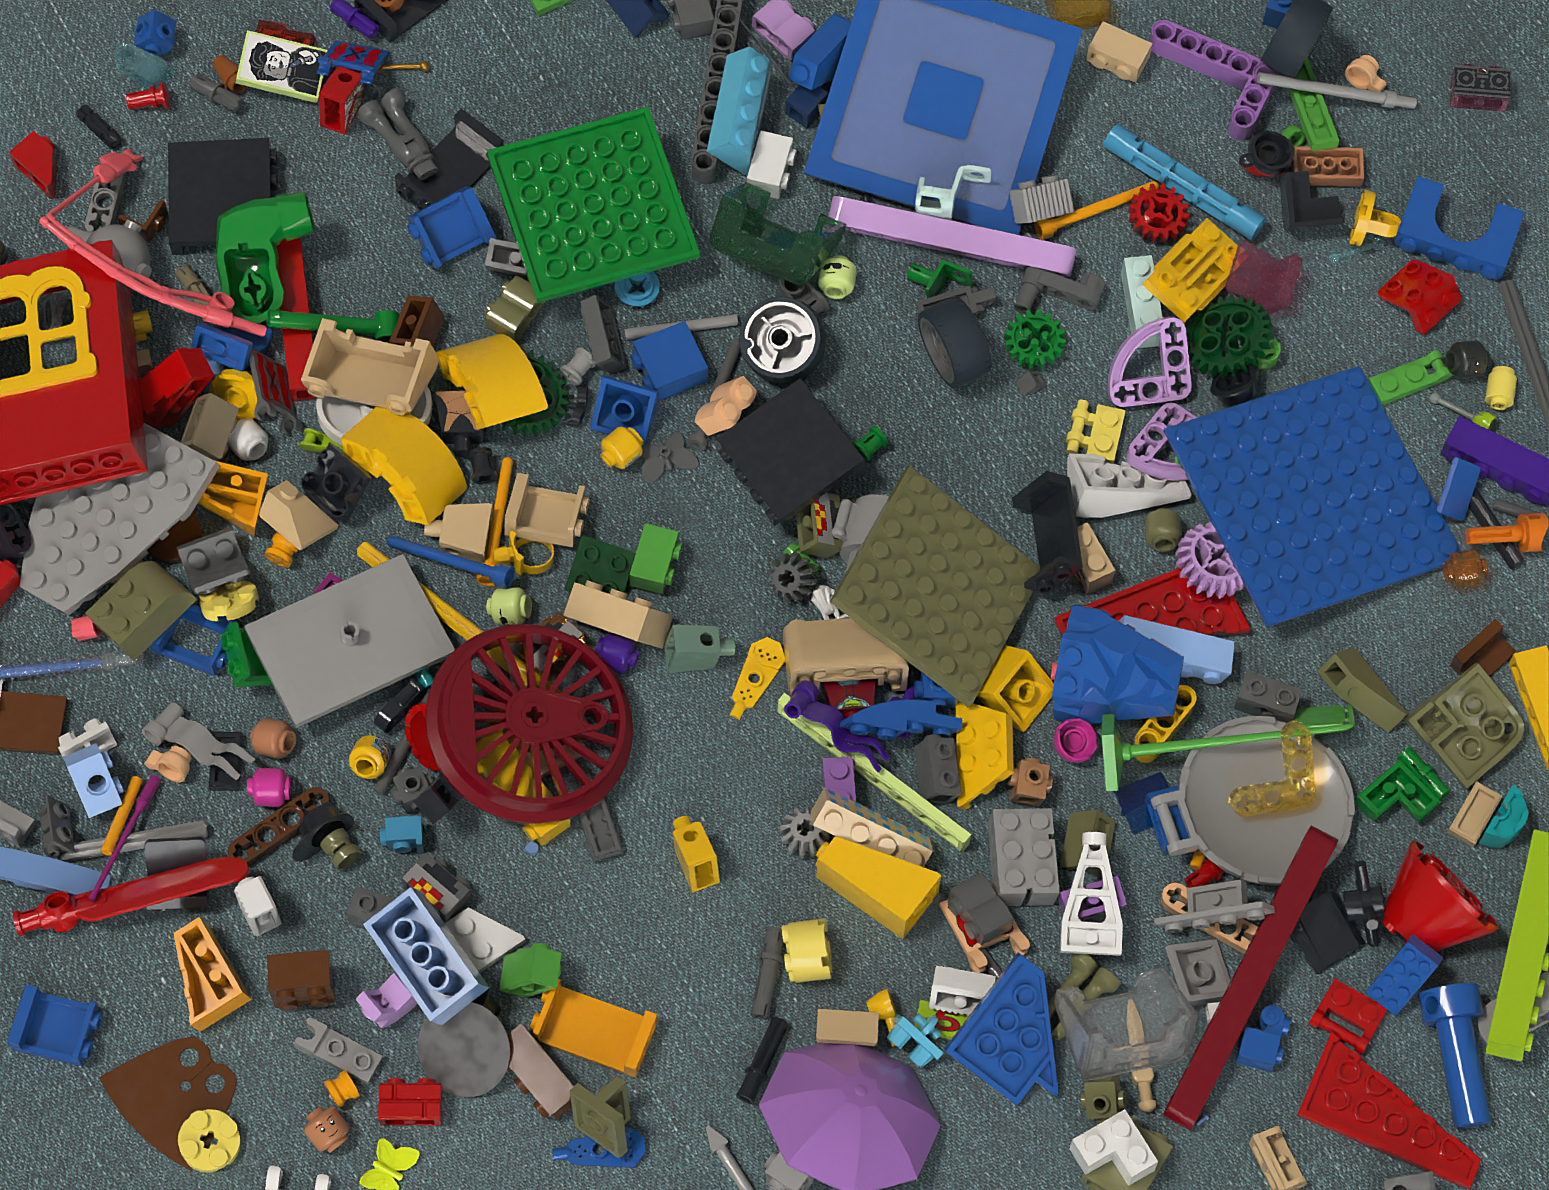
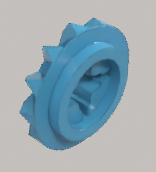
[615,271,660,308]

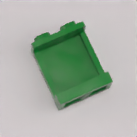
[221,622,273,687]

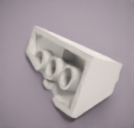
[1067,453,1191,518]

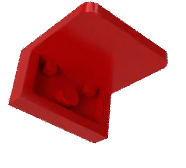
[1378,259,1462,335]

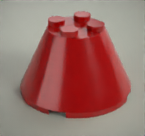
[1382,840,1499,952]

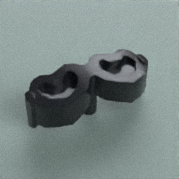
[566,385,588,427]

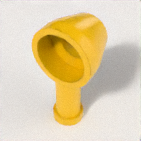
[866,989,897,1047]

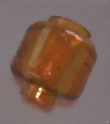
[1443,550,1488,589]

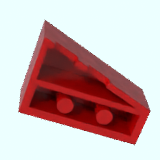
[140,347,215,428]

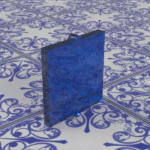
[1114,772,1169,835]

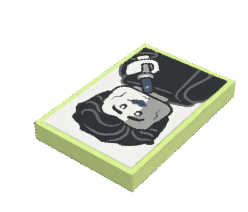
[235,30,328,103]

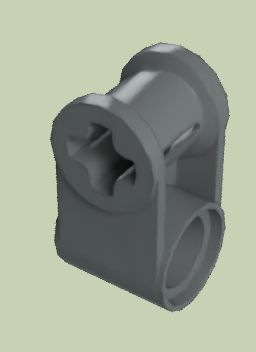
[778,271,830,315]

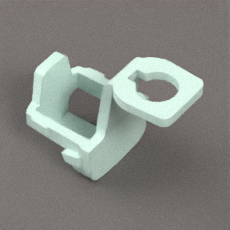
[915,165,992,221]

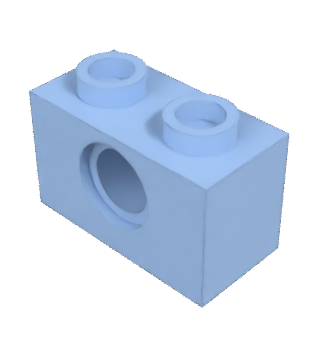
[63,743,124,818]

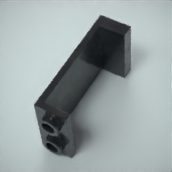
[354,0,448,43]
[394,108,504,210]
[1012,471,1083,594]

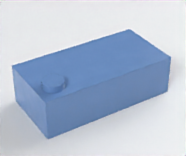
[363,887,489,1025]

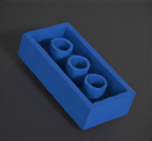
[1365,934,1443,1016]

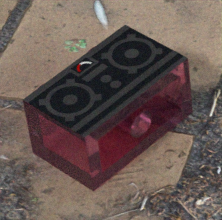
[1450,64,1510,112]

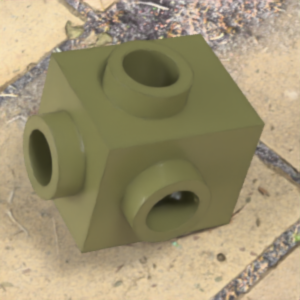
[1081,1075,1126,1123]

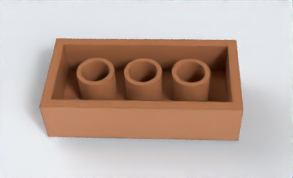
[1291,146,1364,187]

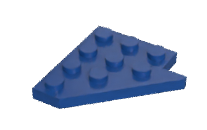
[944,952,1059,1105]

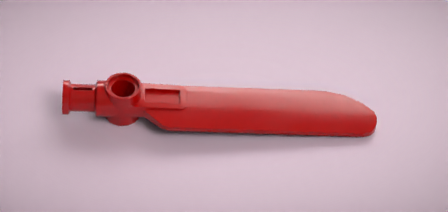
[13,857,250,936]

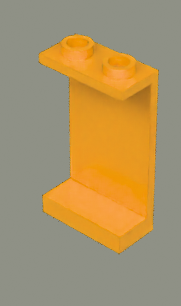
[530,979,658,1078]

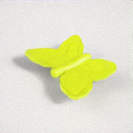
[359,1138,420,1190]

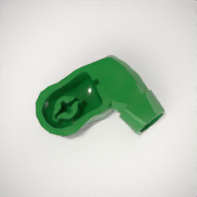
[215,192,315,323]

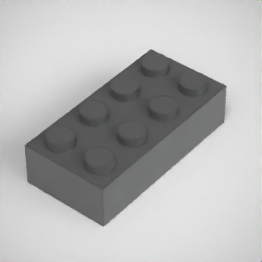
[580,295,627,375]

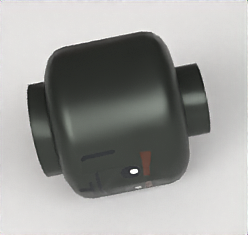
[1445,340,1490,379]

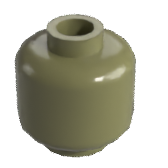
[1144,508,1182,552]

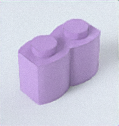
[752,0,815,60]

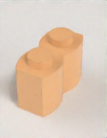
[695,376,757,436]

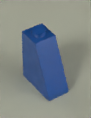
[789,13,852,90]

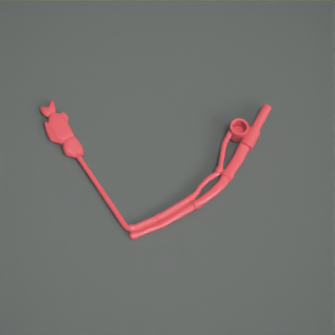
[39,149,267,337]

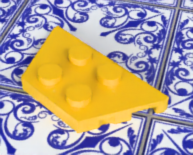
[956,700,1014,810]

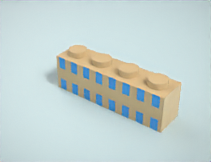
[810,787,933,867]

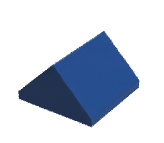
[590,375,658,445]

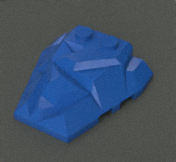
[1052,604,1184,724]

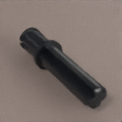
[736,1017,788,1104]

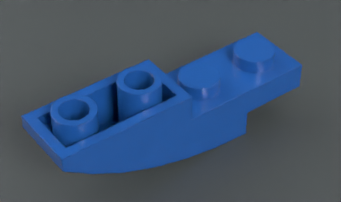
[840,700,962,740]

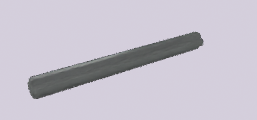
[1499,279,1549,431]

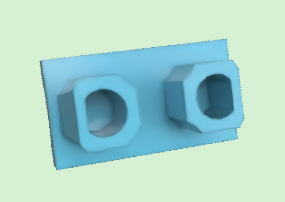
[887,1013,943,1068]

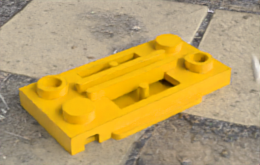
[1142,218,1248,323]

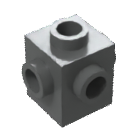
[390,766,433,814]

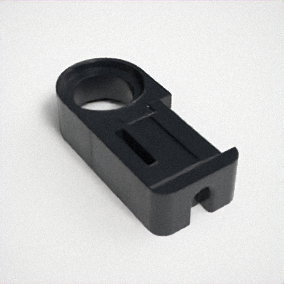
[374,678,425,733]

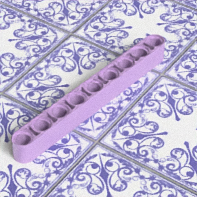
[827,196,1077,278]

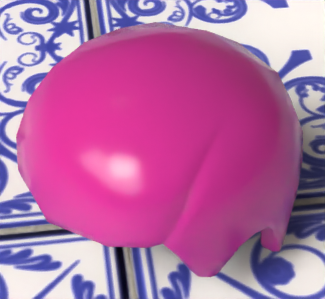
[1053,718,1098,763]

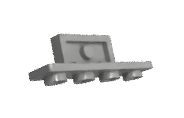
[1154,880,1275,933]

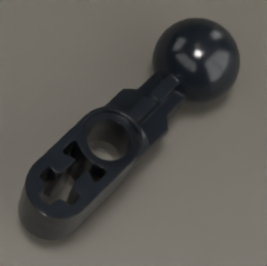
[0,503,32,563]

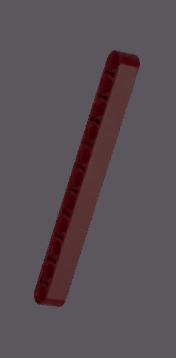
[1163,825,1338,1130]

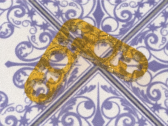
[1228,721,1316,816]

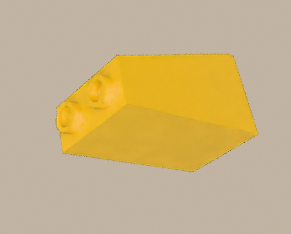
[815,836,941,939]

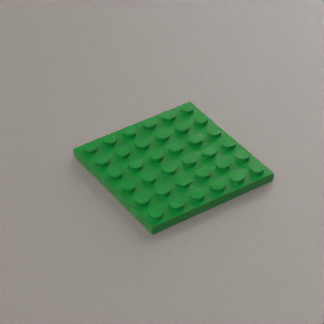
[487,107,700,303]

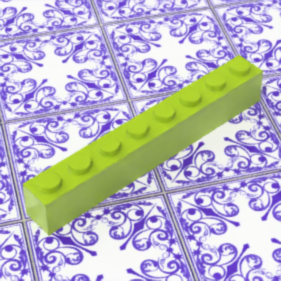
[1486,830,1549,1062]

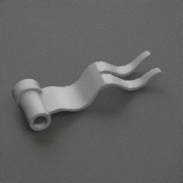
[142,702,255,780]

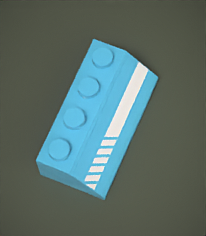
[707,46,771,176]

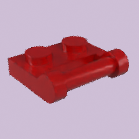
[1308,979,1387,1055]

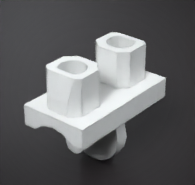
[58,718,117,759]

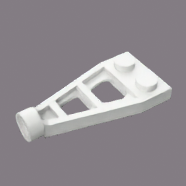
[1060,832,1123,956]

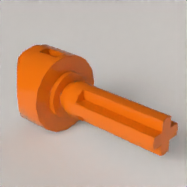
[1464,513,1549,552]

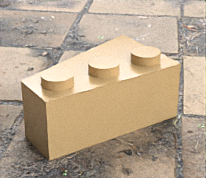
[563,580,674,649]

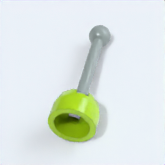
[1429,393,1496,431]

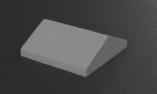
[1165,939,1231,1006]

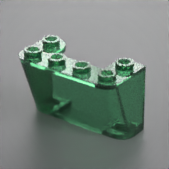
[710,182,847,285]

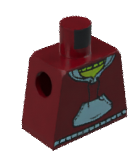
[820,679,876,734]

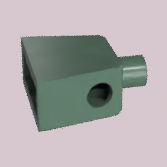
[664,625,735,673]

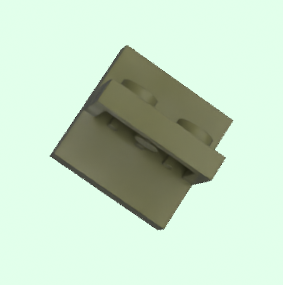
[569,1076,631,1159]

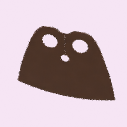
[99,1037,237,1171]

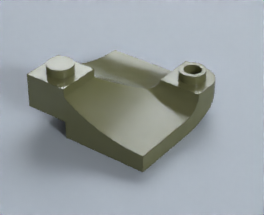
[1403,663,1524,789]

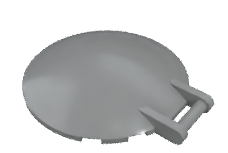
[1150,716,1355,885]

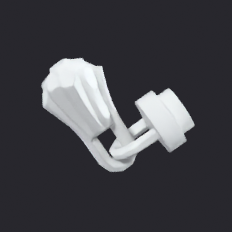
[811,585,850,620]

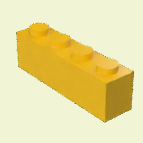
[1508,645,1549,770]
[476,732,571,846]

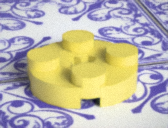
[199,581,259,621]
[178,1109,241,1173]

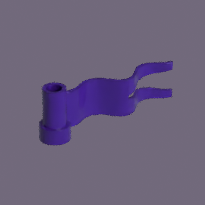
[784,680,890,772]

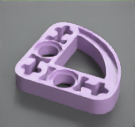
[1107,316,1192,407]
[1126,403,1198,480]

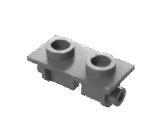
[39,795,75,858]

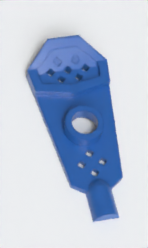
[553,1128,645,1168]

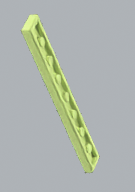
[777,693,971,852]

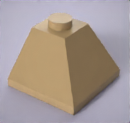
[258,480,338,551]

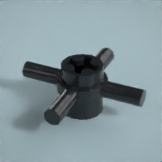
[1343,861,1384,945]

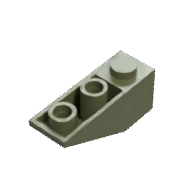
[1317,647,1408,733]

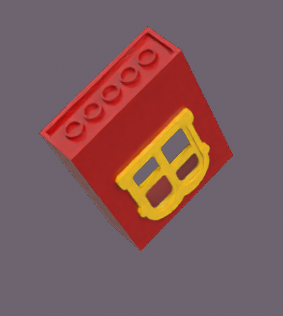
[0,240,148,505]

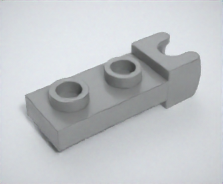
[294,1017,383,1085]

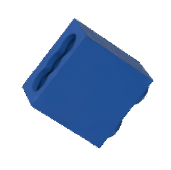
[630,321,708,401]

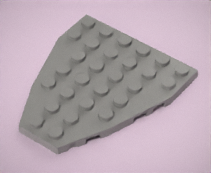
[20,423,220,615]

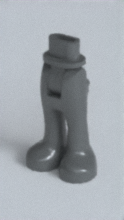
[357,88,438,180]

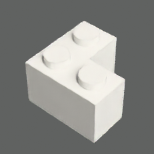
[1069,1109,1158,1186]

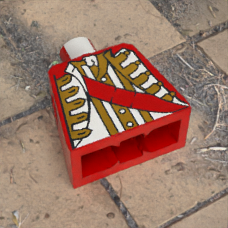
[319,66,364,135]

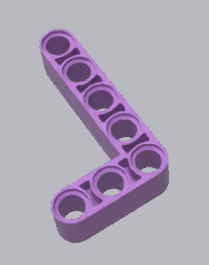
[1149,20,1278,141]

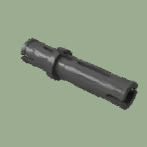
[750,927,783,1020]

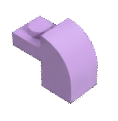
[356,973,418,1028]

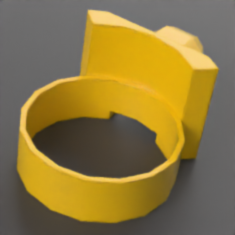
[493,530,554,576]

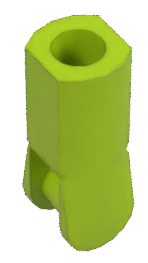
[299,428,344,454]

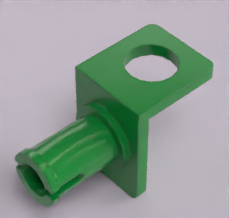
[907,259,974,298]

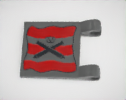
[249,348,303,436]

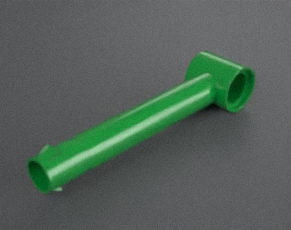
[267,310,400,343]

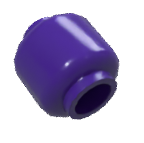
[595,632,639,675]

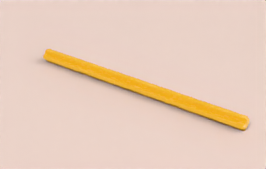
[357,542,562,693]

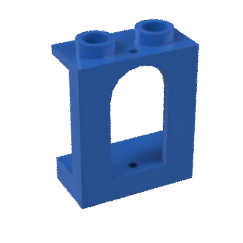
[150,604,241,677]

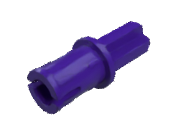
[330,0,379,38]

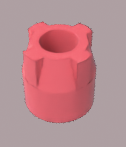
[71,616,102,641]

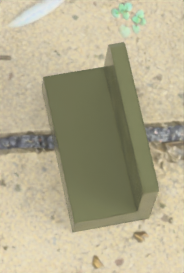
[1060,810,1116,877]

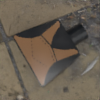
[435,390,487,457]

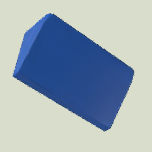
[1436,457,1481,521]

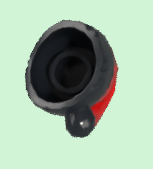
[1239,130,1295,177]

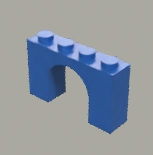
[1394,176,1525,281]

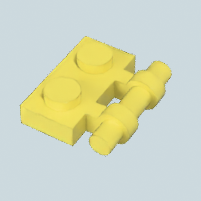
[1066,399,1126,464]

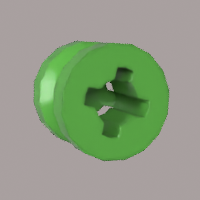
[1256,338,1281,371]

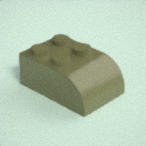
[85,561,197,661]

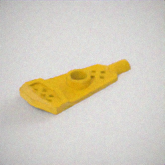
[729,637,785,720]

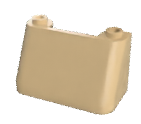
[301,318,439,415]
[783,618,909,697]

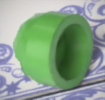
[1281,125,1306,147]

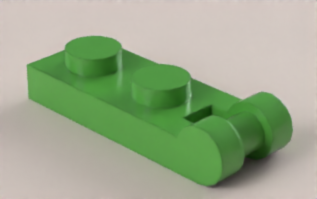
[1368,350,1453,406]

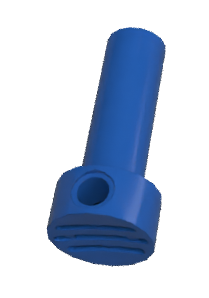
[1418,983,1491,1129]

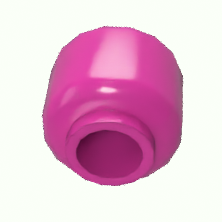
[247,768,291,807]

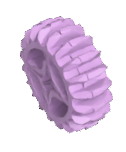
[1175,521,1245,599]

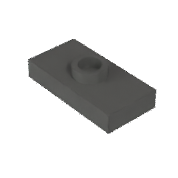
[578,797,623,862]

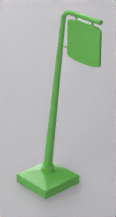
[1102,704,1355,791]

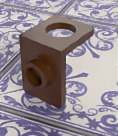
[118,200,168,243]

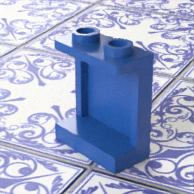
[407,186,497,269]
[191,323,274,371]
[7,984,103,1067]

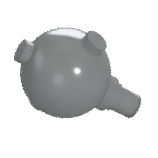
[62,219,151,289]

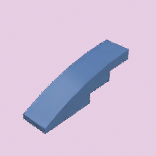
[0,847,112,896]

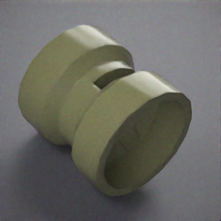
[320,828,362,870]

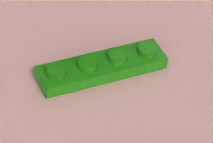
[1283,57,1340,152]

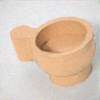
[1345,55,1387,92]
[144,746,192,783]

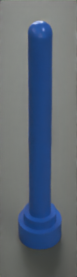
[387,536,515,589]

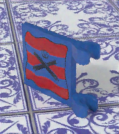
[317,40,389,85]

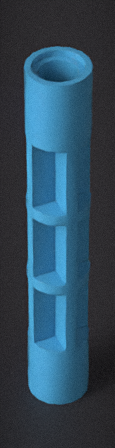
[1103,123,1267,241]

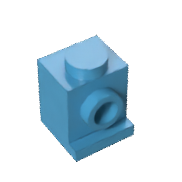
[380,815,424,854]

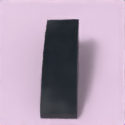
[414,773,483,824]

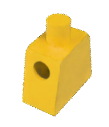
[672,816,720,893]

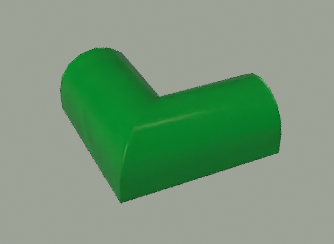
[1356,759,1441,823]

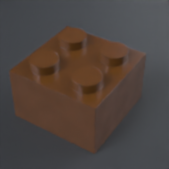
[267,950,336,1011]

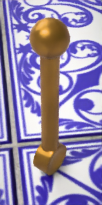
[376,61,430,73]

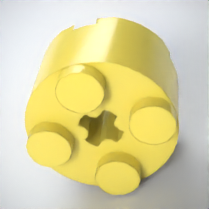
[782,918,832,983]

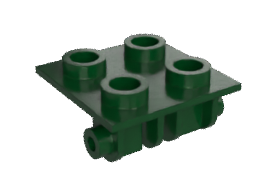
[564,535,636,594]

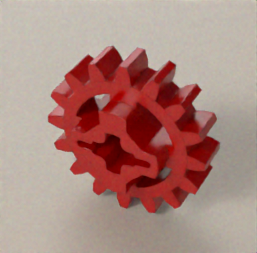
[1128,183,1189,244]

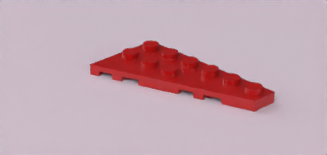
[1054,560,1250,637]
[1297,1031,1482,1190]

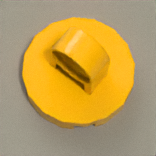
[1349,190,1401,246]
[209,368,257,421]

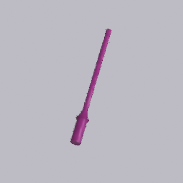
[88,775,161,902]

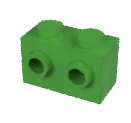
[629,523,683,594]
[499,943,562,998]

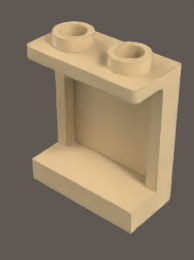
[505,473,590,547]

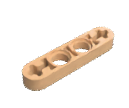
[1161,883,1258,954]

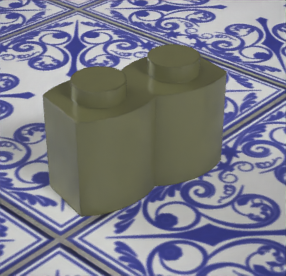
[484,275,546,342]

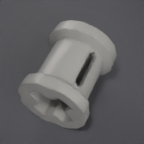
[560,347,596,385]

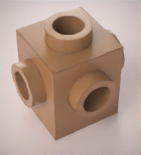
[1008,758,1053,807]

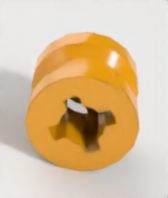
[264,533,298,568]
[323,1070,360,1109]

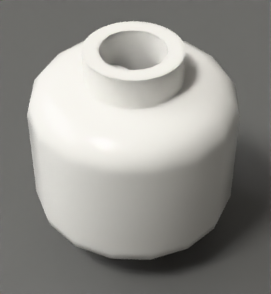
[227,418,268,461]

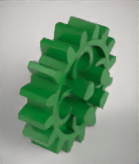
[1004,309,1066,370]

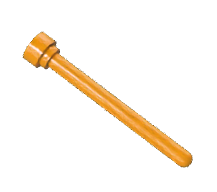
[1034,181,1159,240]
[476,457,513,587]

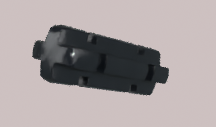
[76,105,122,149]

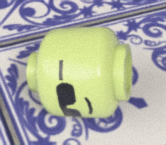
[818,255,857,299]
[486,587,532,626]

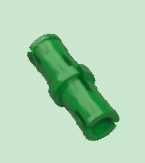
[1397,746,1451,801]

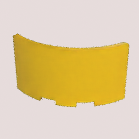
[436,334,548,430]
[340,407,467,525]

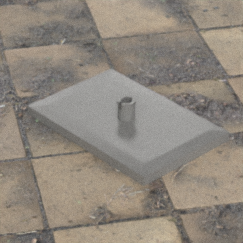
[244,554,455,728]

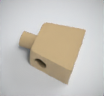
[424,503,493,563]

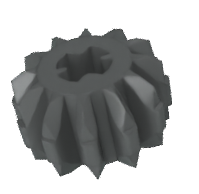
[767,553,817,602]

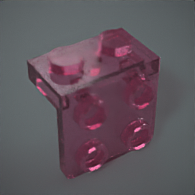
[1225,241,1303,315]

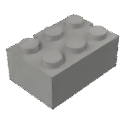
[987,808,1060,906]

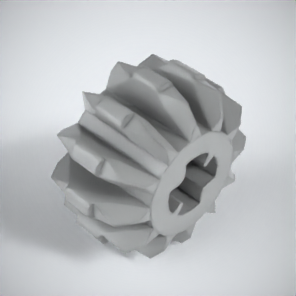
[780,806,830,858]

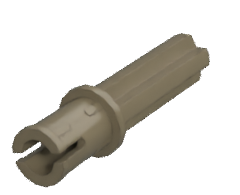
[175,264,225,330]

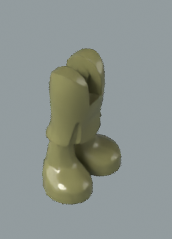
[1048,953,1121,1041]

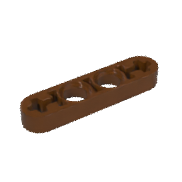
[228,787,330,867]

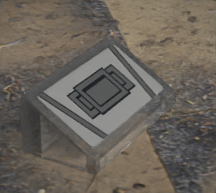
[41,291,67,346]

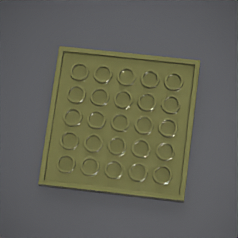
[829,466,1040,706]

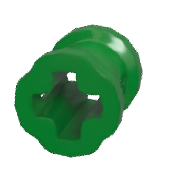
[852,425,889,463]

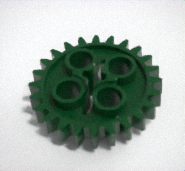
[1185,294,1274,379]
[502,348,569,437]

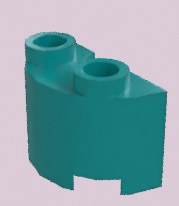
[1479,785,1529,849]

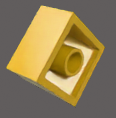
[977,645,1054,733]

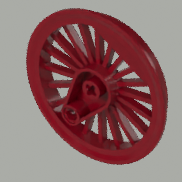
[425,624,633,824]

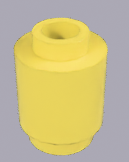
[1485,366,1517,410]

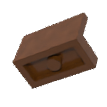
[1450,619,1516,677]

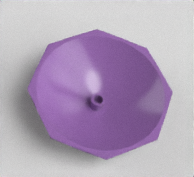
[759,1043,941,1190]

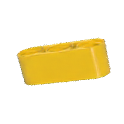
[1133,685,1197,763]

